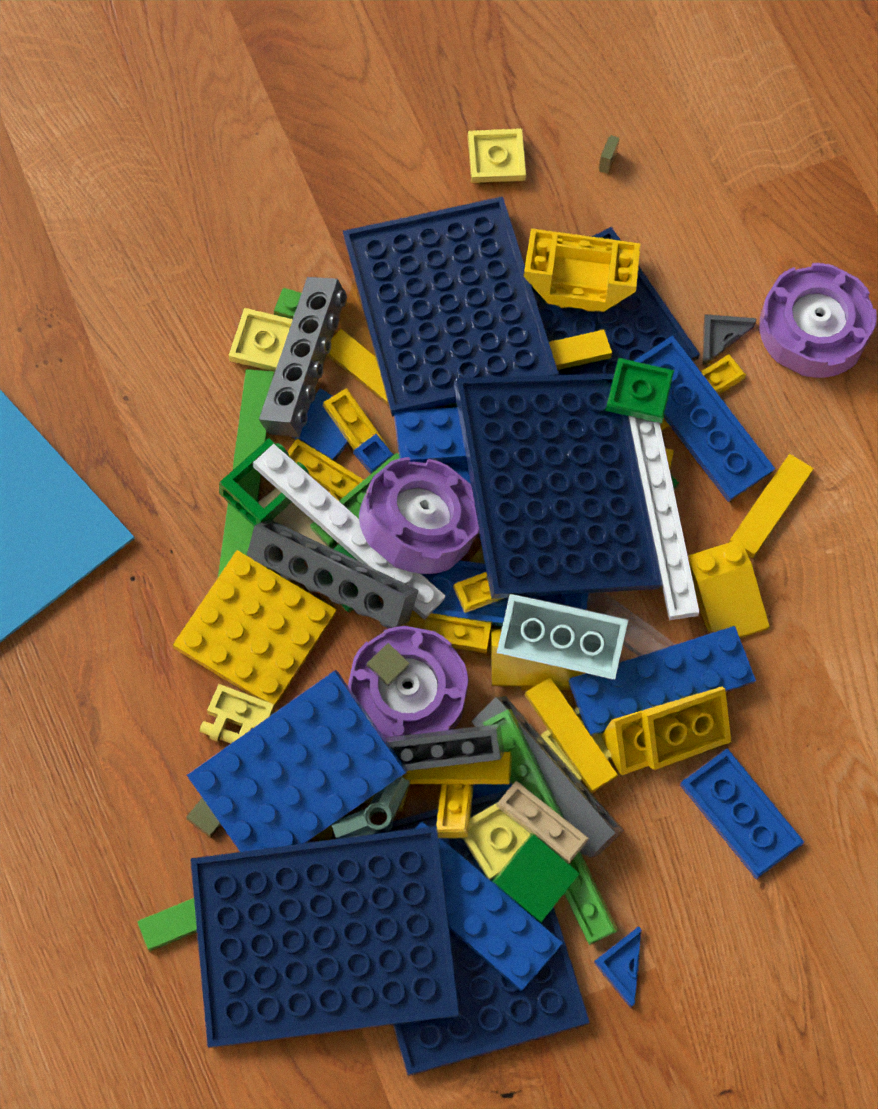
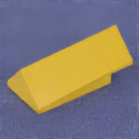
[491,629,585,690]
[601,687,731,775]

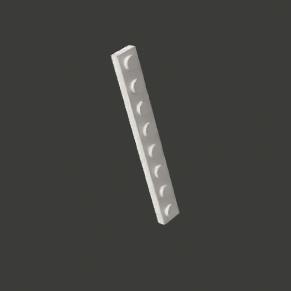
[628,416,699,620]
[253,444,445,620]

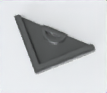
[702,314,756,365]

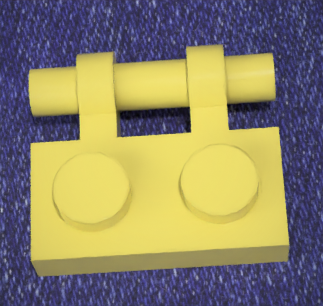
[199,684,275,744]

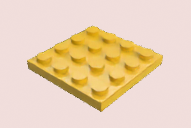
[173,550,337,707]

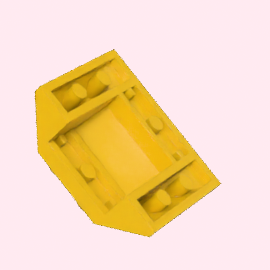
[524,228,640,312]

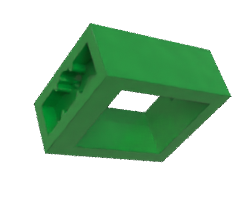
[219,438,309,526]

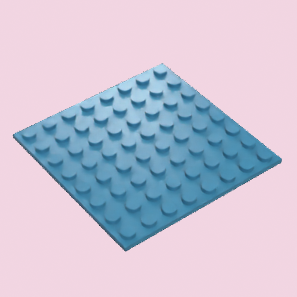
[0,390,135,643]

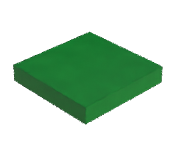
[606,358,674,424]
[492,833,580,922]

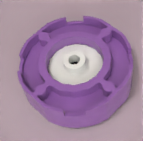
[759,263,876,378]
[359,457,479,574]
[348,626,468,738]

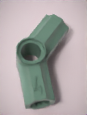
[331,776,410,839]

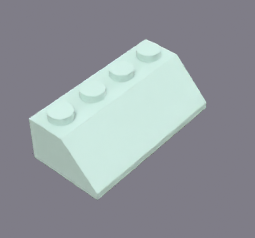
[497,594,628,679]

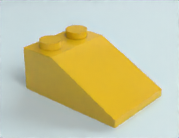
[688,539,770,638]

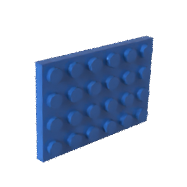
[187,670,407,852]

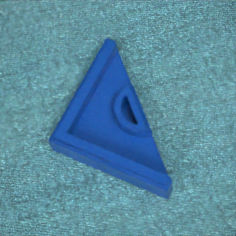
[594,926,642,1008]

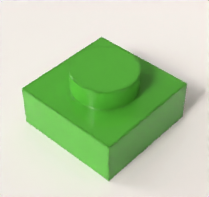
[274,287,302,319]

